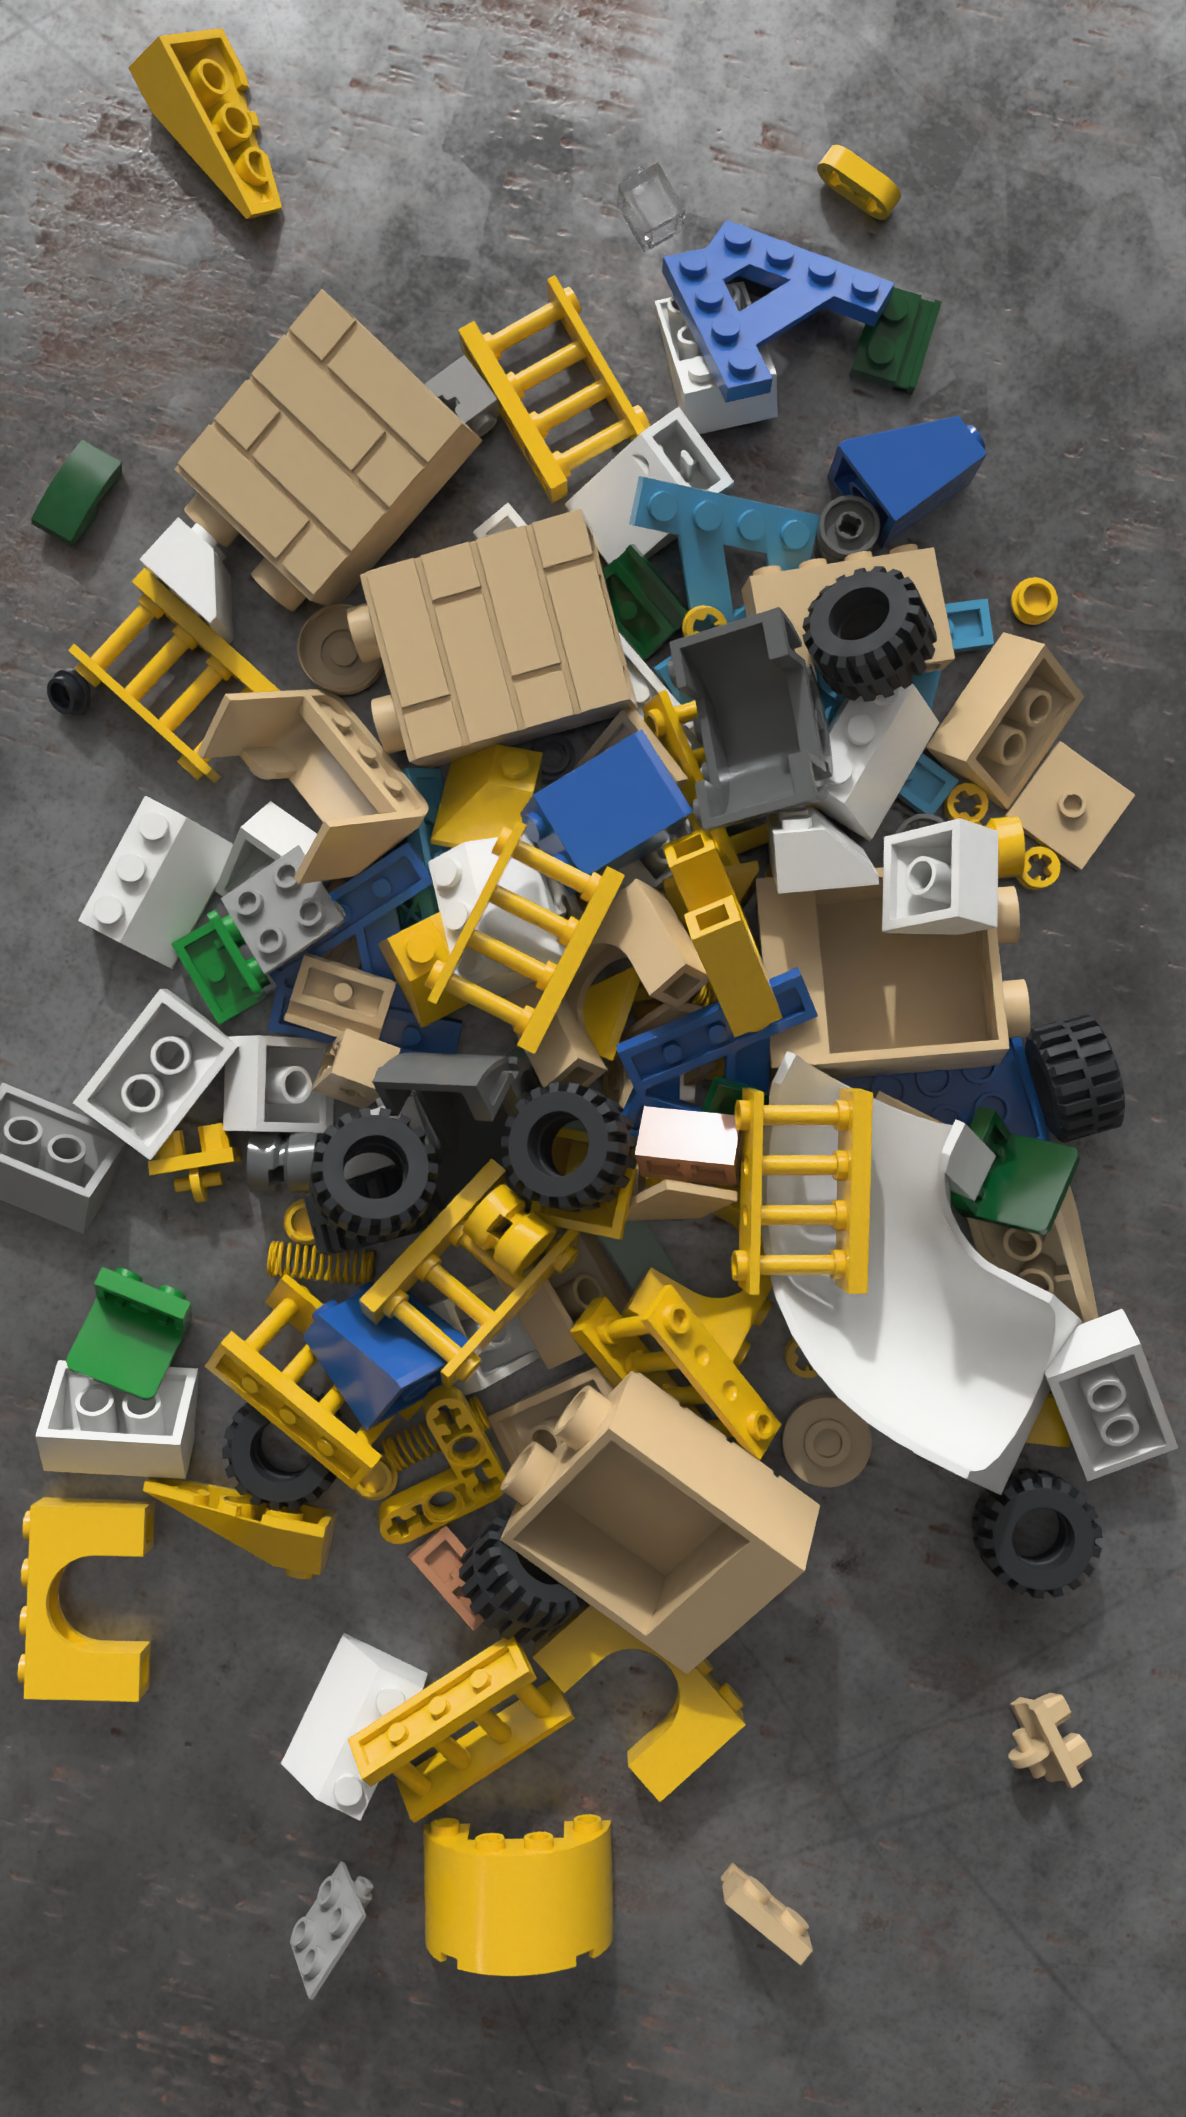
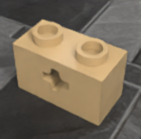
[312,1028,400,1109]

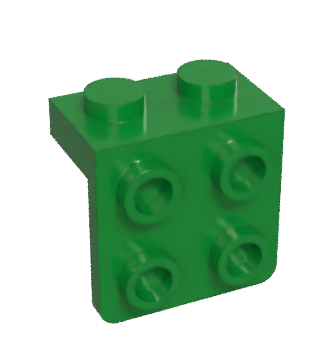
[171,910,271,1025]
[66,1267,192,1401]

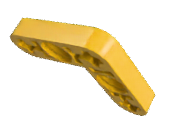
[377,1385,505,1544]

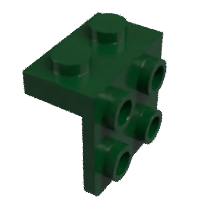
[950,1107,1081,1235]

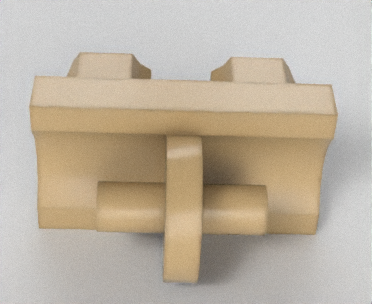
[1008,1693,1093,1788]

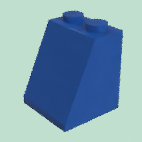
[827,416,987,549]
[520,729,693,895]
[303,1281,469,1431]

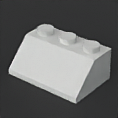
[810,684,939,841]
[78,796,233,969]
[766,806,879,894]
[428,833,565,997]
[73,989,238,1160]
[1044,1309,1178,1481]
[35,1360,199,1479]
[281,1633,428,1821]

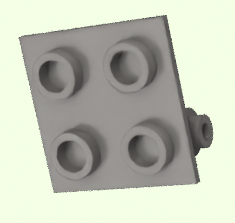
[221,845,346,975]
[290,1861,374,2000]

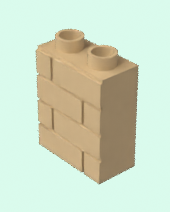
[174,289,483,612]
[347,509,639,768]
[756,867,1030,1082]
[500,1371,820,1674]

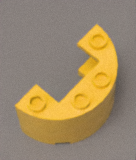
[423,1814,614,1976]

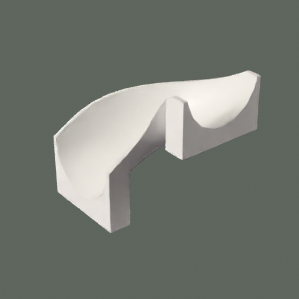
[761,1051,1082,1495]

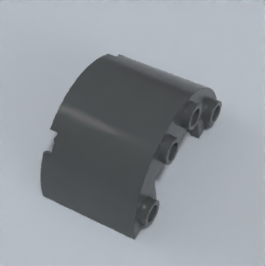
[667,607,833,831]
[372,1052,543,1213]

